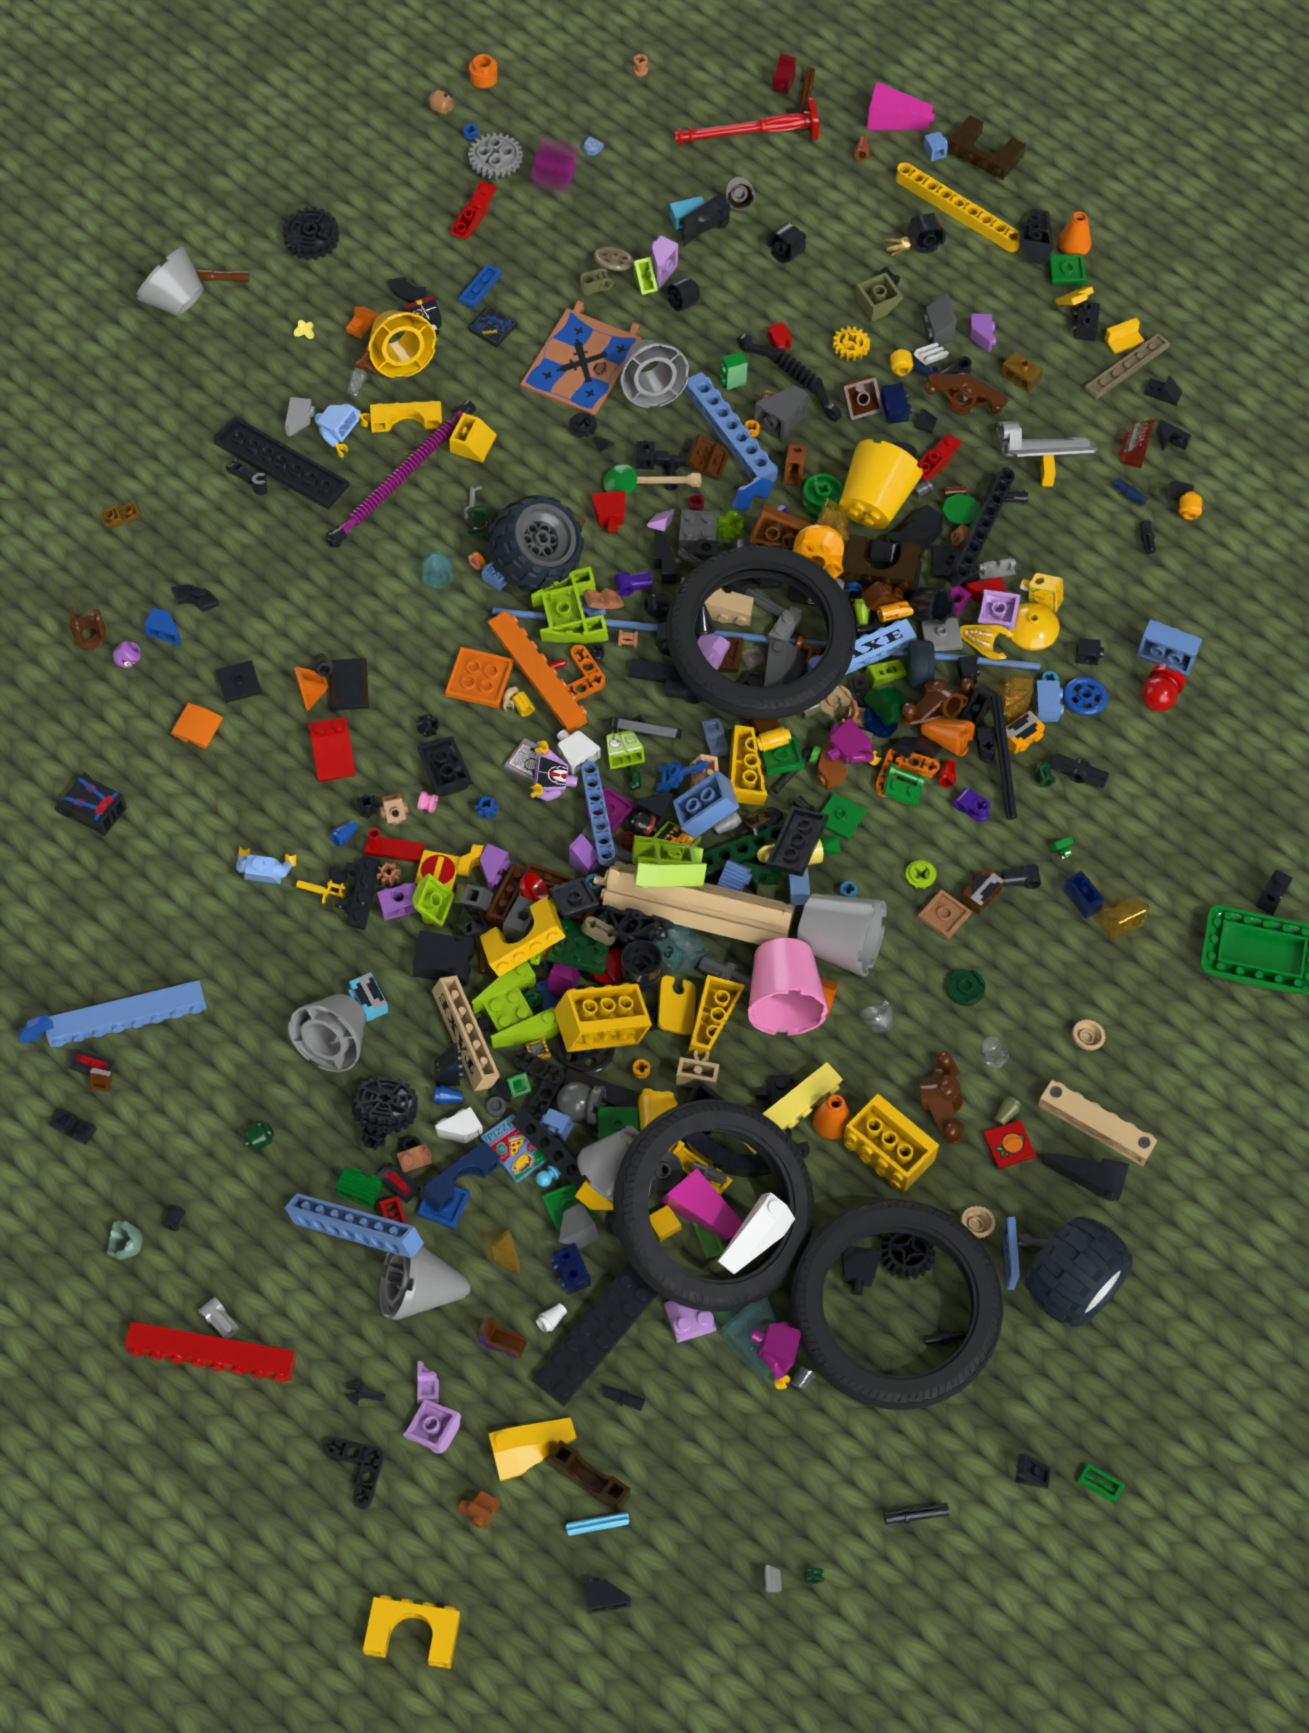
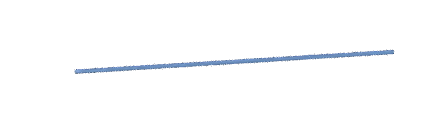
[492,607,1040,670]

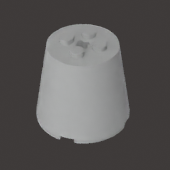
[797,893,887,977]

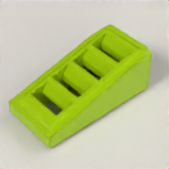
[864,660,907,688]

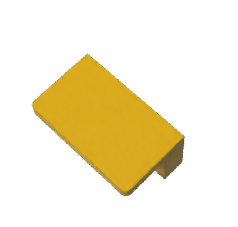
[1104,317,1144,354]

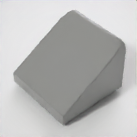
[764,1565,782,1592]

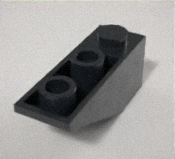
[435,1043,464,1087]

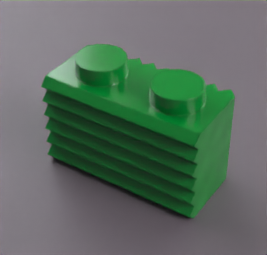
[719,351,748,390]
[335,1167,383,1209]

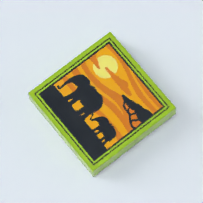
[654,821,702,846]

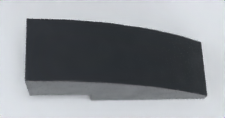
[654,529,676,584]

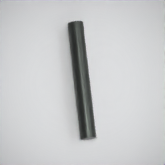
[772,751,812,794]

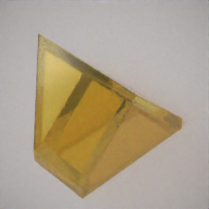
[491,1230,521,1275]

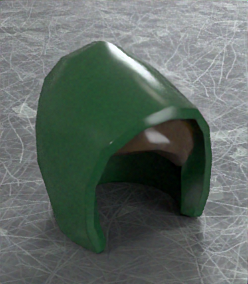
[467,505,500,537]

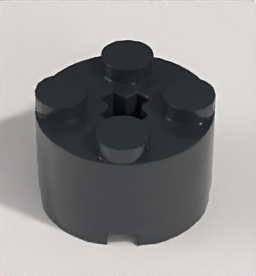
[907,213,946,253]
[767,222,806,263]

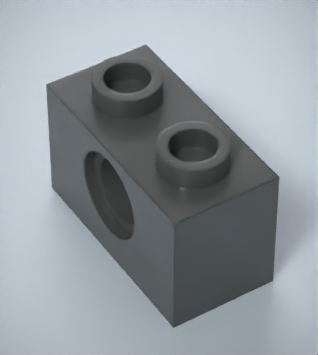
[503,895,536,941]

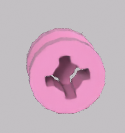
[418,791,438,813]

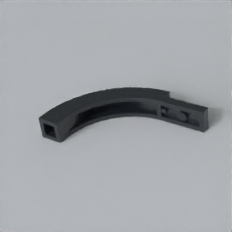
[681,1131,810,1177]

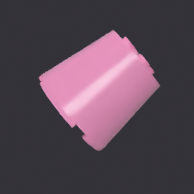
[748,938,828,1036]

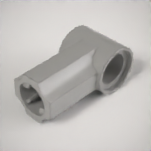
[198,1297,239,1339]

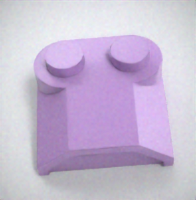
[978,589,1020,631]
[696,634,731,670]
[664,1300,716,1343]
[403,1399,461,1453]

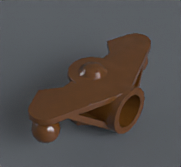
[924,373,1008,415]
[901,678,974,725]
[920,1052,965,1144]

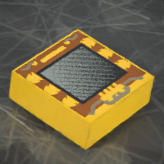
[525,1038,551,1062]

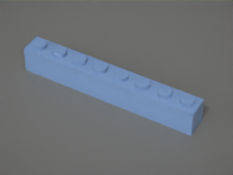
[46,980,207,1047]

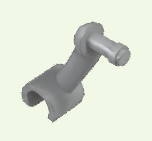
[464,486,482,519]

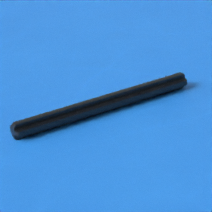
[991,695,1017,820]

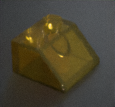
[1099,898,1150,940]

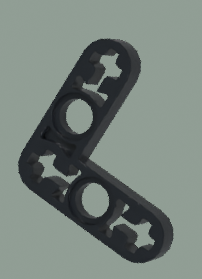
[512,1050,566,1121]
[323,1437,384,1509]

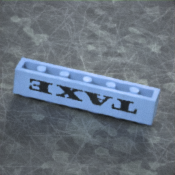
[807,619,917,675]

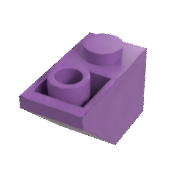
[969,314,996,352]
[479,844,511,892]

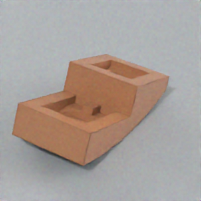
[583,588,624,609]

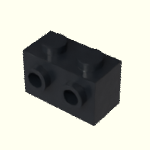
[1072,302,1100,341]

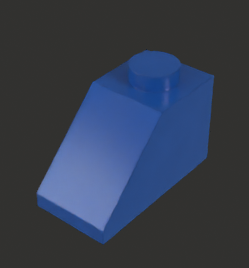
[144,608,181,645]

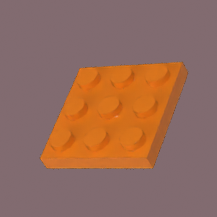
[445,647,514,709]

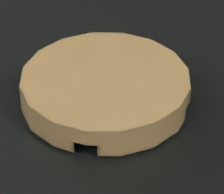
[820,685,853,719]

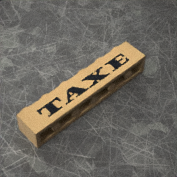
[432,976,500,1091]

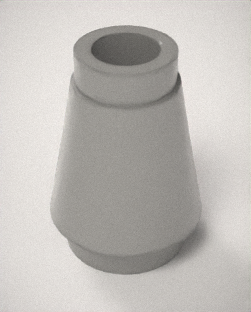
[713,811,742,835]

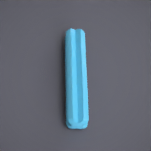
[566,1512,629,1536]

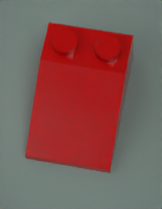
[309,717,356,782]

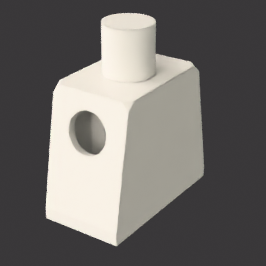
[557,730,600,776]

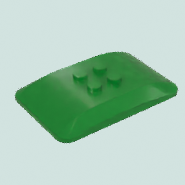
[1200,905,1309,995]

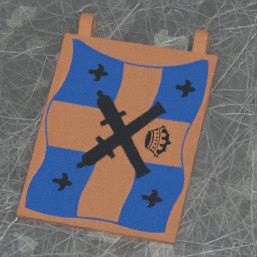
[520,301,641,417]

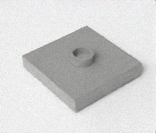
[921,618,963,651]

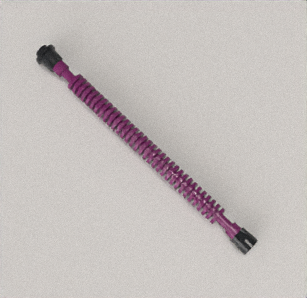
[326,400,476,548]

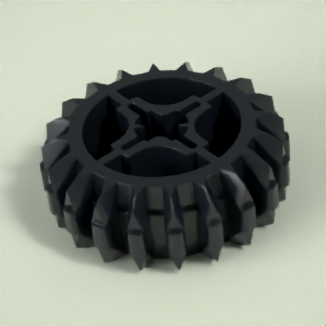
[881,1233,936,1281]

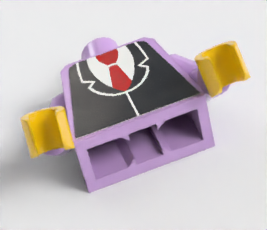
[530,741,578,801]

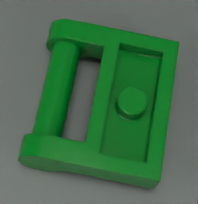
[882,763,925,807]

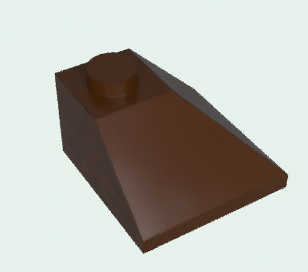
[843,375,883,420]

